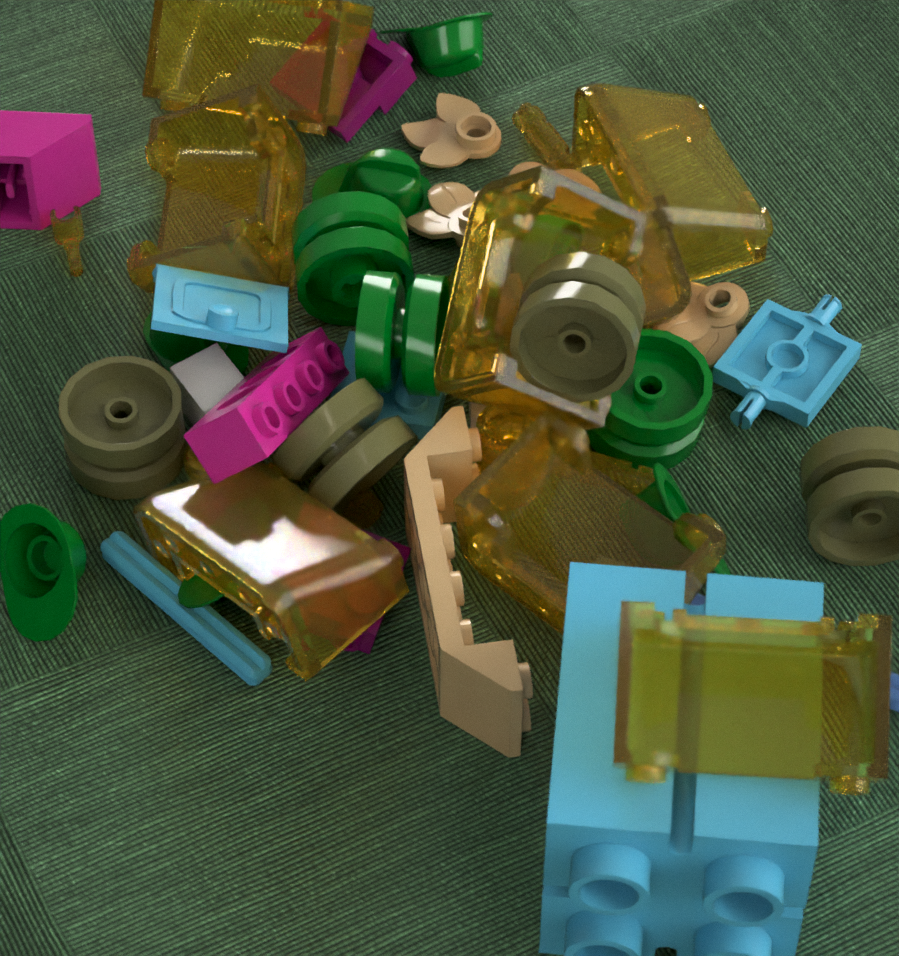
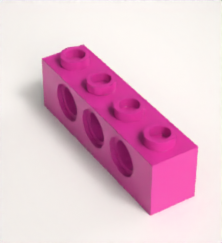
[183,327,349,484]

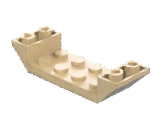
[404,406,533,758]

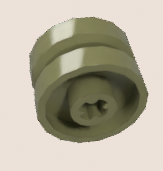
[509,252,646,402]
[59,356,187,500]
[272,377,418,518]
[799,426,899,566]

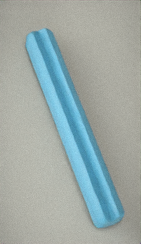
[100,531,273,686]

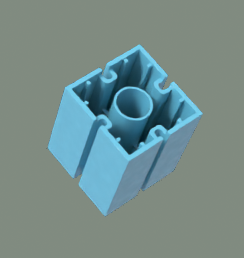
[539,562,824,956]

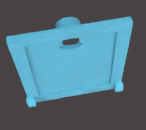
[151,263,290,353]

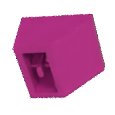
[0,110,101,230]

